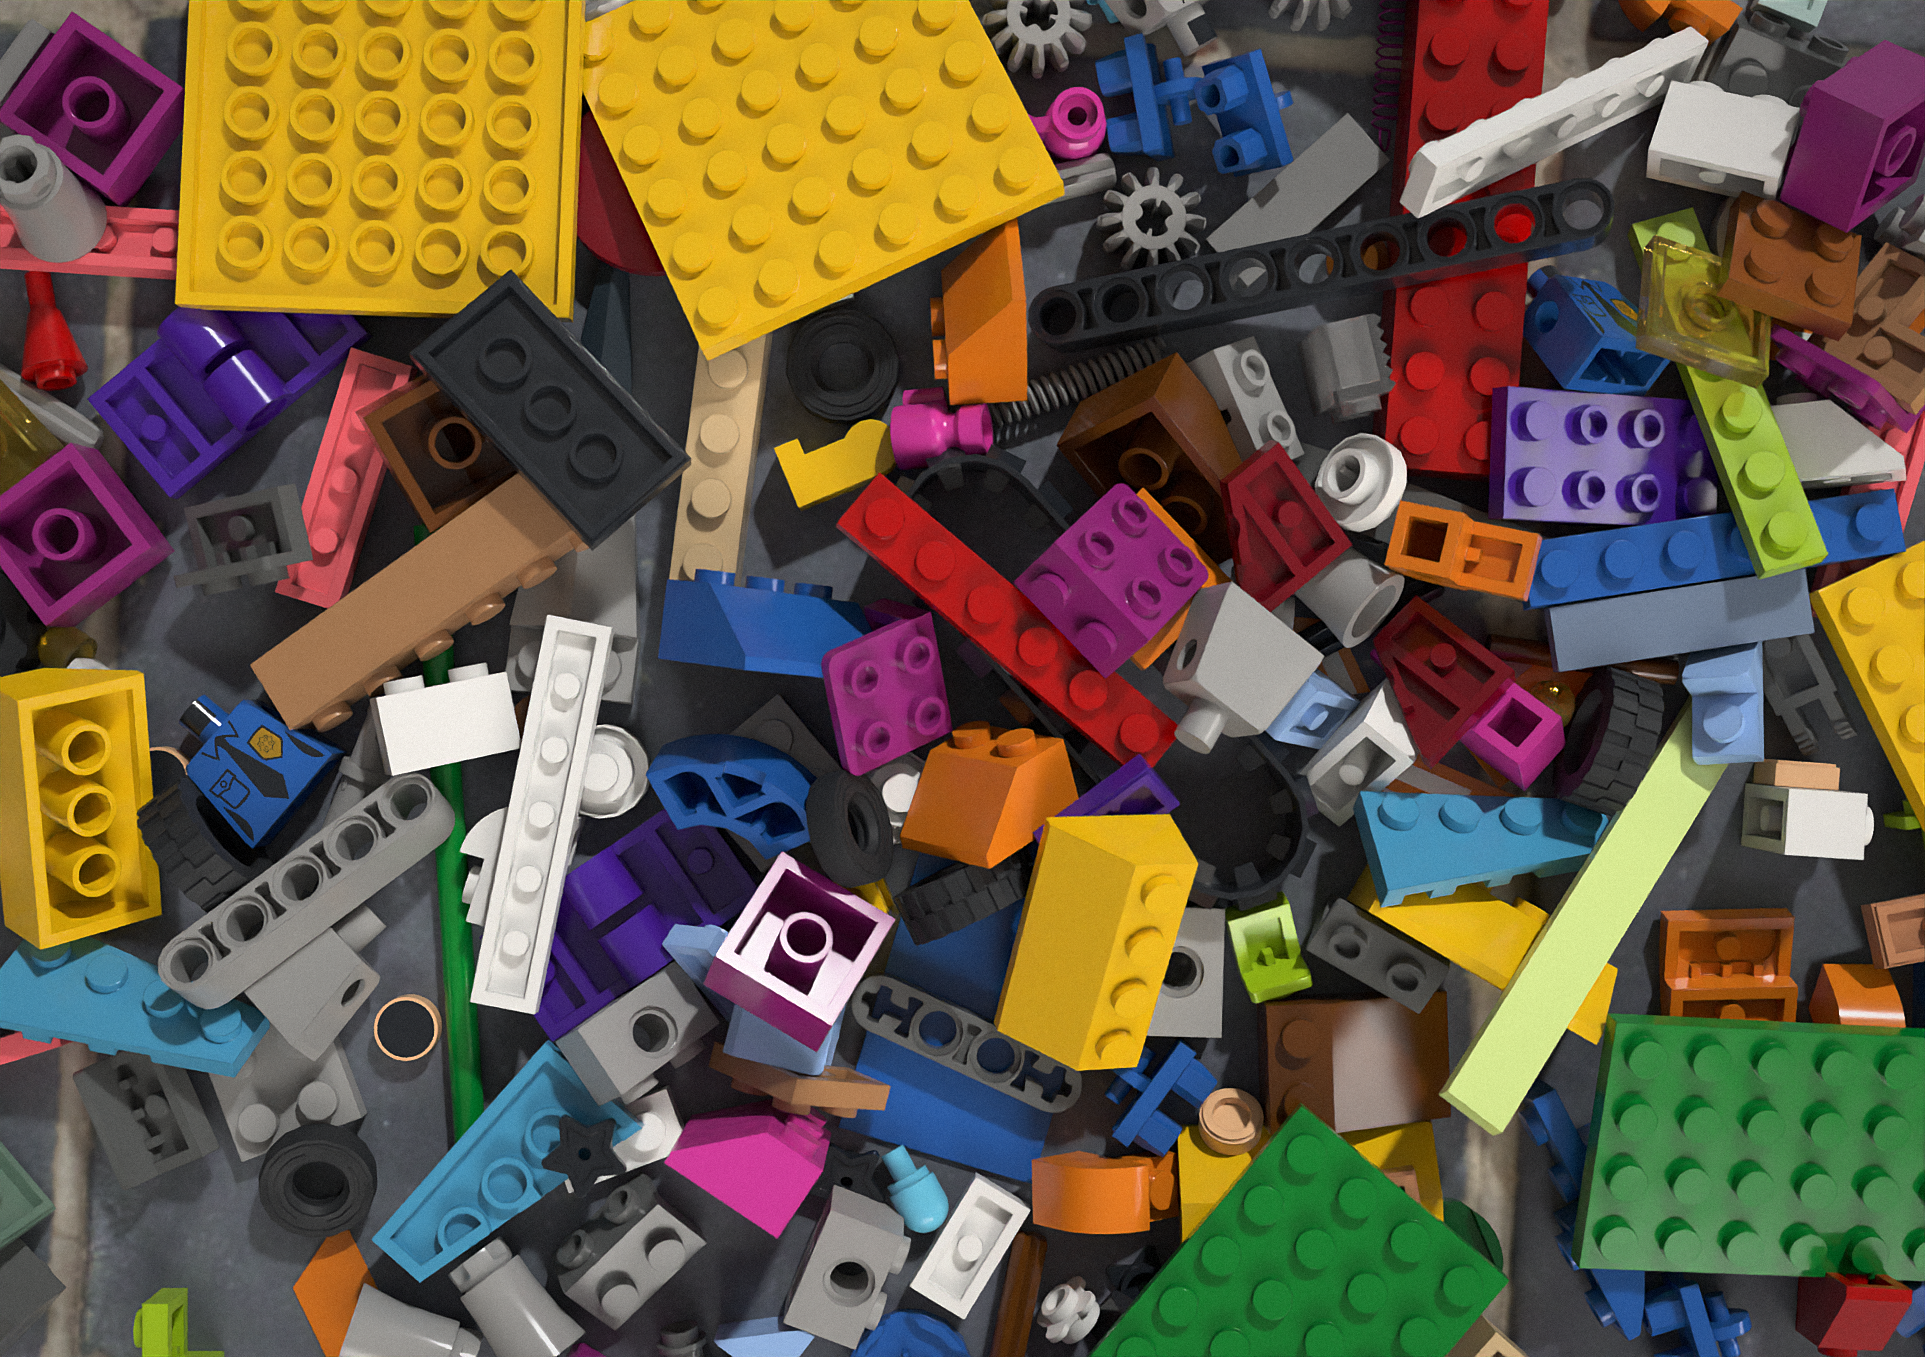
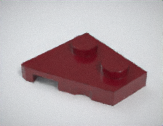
[1219,440,1353,612]
[1373,595,1516,769]

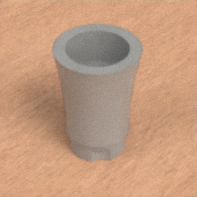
[0,134,107,263]
[1294,547,1405,648]
[448,1236,585,1357]
[339,1283,483,1357]

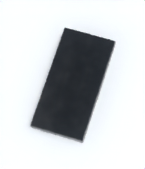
[410,269,691,551]

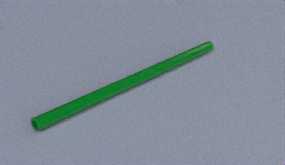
[413,524,484,1145]

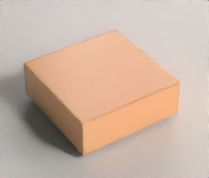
[1753,759,1840,790]

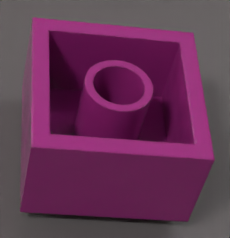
[0,11,185,207]
[1779,40,1925,233]
[0,442,175,628]
[703,852,896,1052]

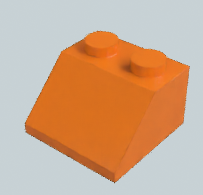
[930,217,1028,405]
[899,721,1079,869]

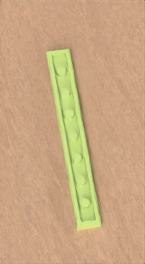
[1439,694,1729,1136]

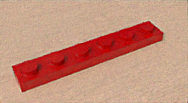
[836,473,1178,768]

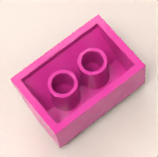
[664,1099,832,1239]

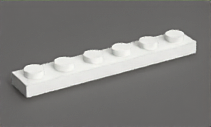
[1400,26,1709,218]
[470,615,615,1015]

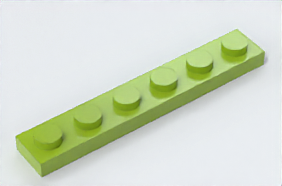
[1627,207,1828,580]

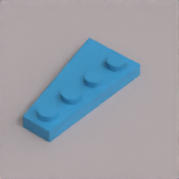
[1353,791,1609,908]
[0,936,270,1077]
[371,1040,645,1282]

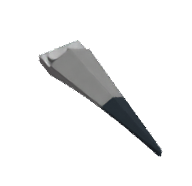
[506,260,641,705]

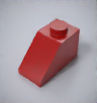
[1795,1272,1912,1357]

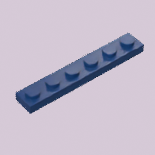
[1522,488,1906,611]

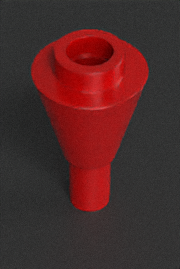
[21,271,88,391]

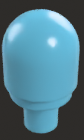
[881,1144,949,1233]

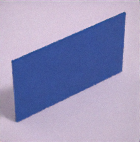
[839,839,1064,1184]

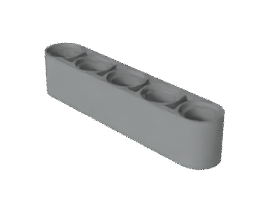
[158,772,455,1009]

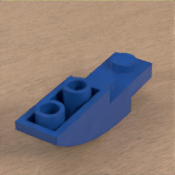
[1518,1079,1645,1341]

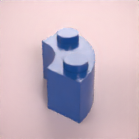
[645,734,817,860]

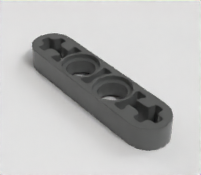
[851,972,1083,1113]

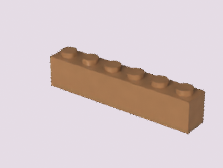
[250,473,589,733]

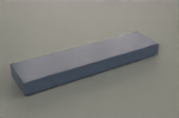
[1544,569,1815,672]

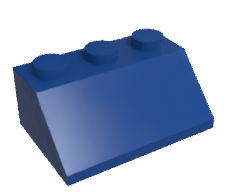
[658,569,873,678]

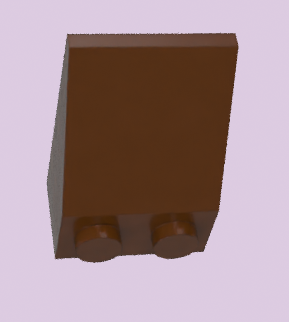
[1056,352,1242,565]
[355,374,518,533]
[1256,989,1451,1136]

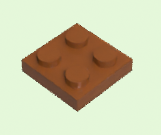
[1716,190,1862,342]

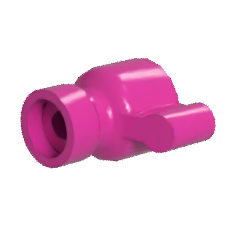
[1028,87,1107,163]
[890,386,993,470]

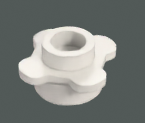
[1037,1276,1100,1344]

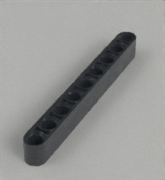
[1028,178,1614,353]

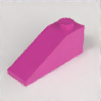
[1370,648,1566,791]

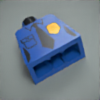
[1523,265,1680,397]
[179,695,347,848]

